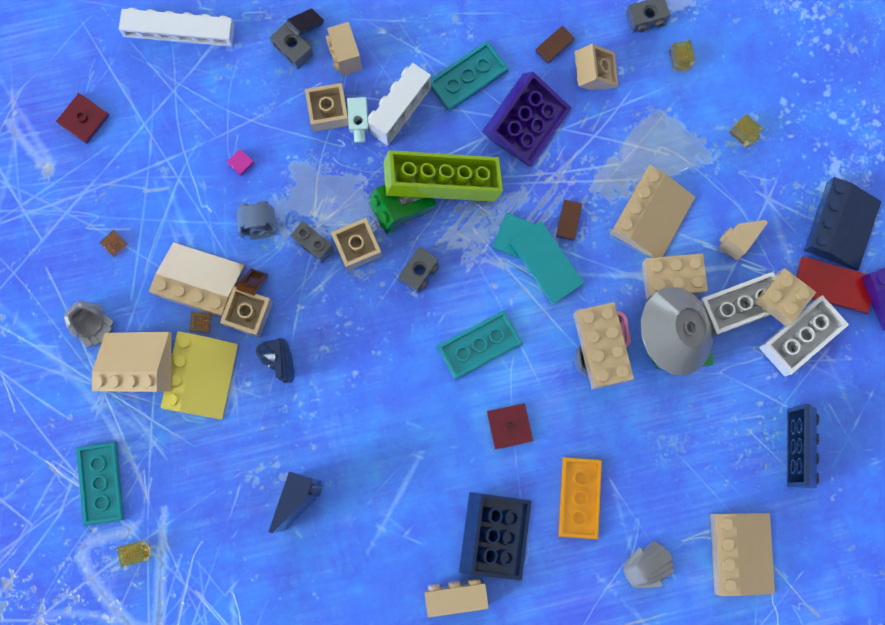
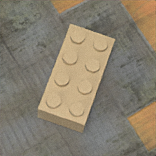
[573,302,634,390]

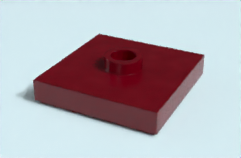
[56,93,109,144]
[487,403,533,450]

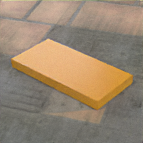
[558,457,602,539]

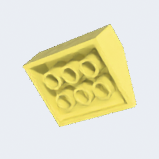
[161,331,238,420]

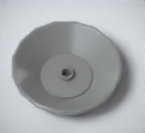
[641,287,713,375]

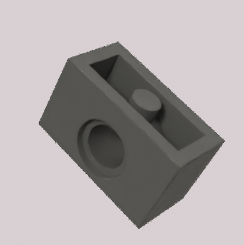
[626,0,671,33]
[269,24,313,69]
[290,221,334,263]
[398,246,439,293]

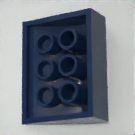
[804,177,881,271]
[787,404,819,488]
[268,472,323,533]
[459,492,532,580]

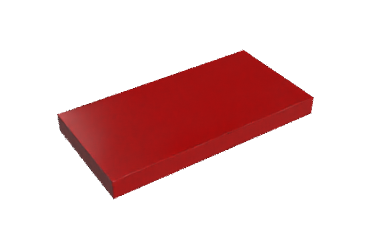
[796,257,871,314]

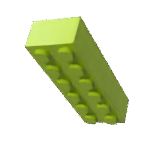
[383,150,503,202]

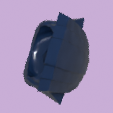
[256,338,295,383]

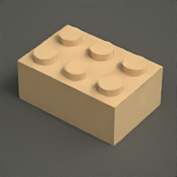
[642,253,708,300]
[424,578,489,618]

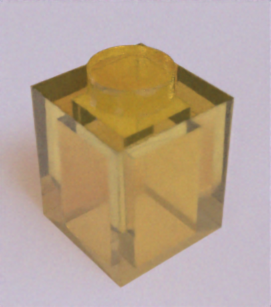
[669,40,696,72]
[729,114,763,147]
[117,541,151,567]

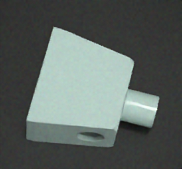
[347,97,369,143]

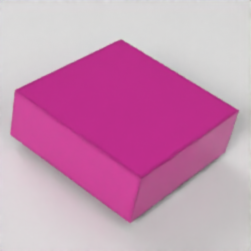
[227,149,254,176]

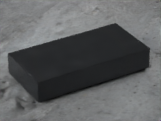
[285,8,324,36]

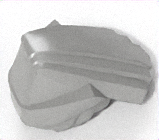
[64,301,114,348]
[623,541,674,588]

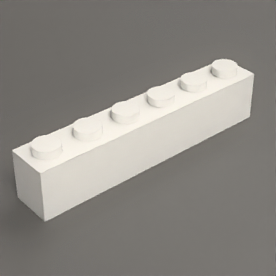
[119,8,235,46]

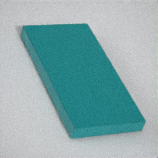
[431,41,509,112]
[509,221,584,305]
[437,310,522,380]
[76,442,124,526]

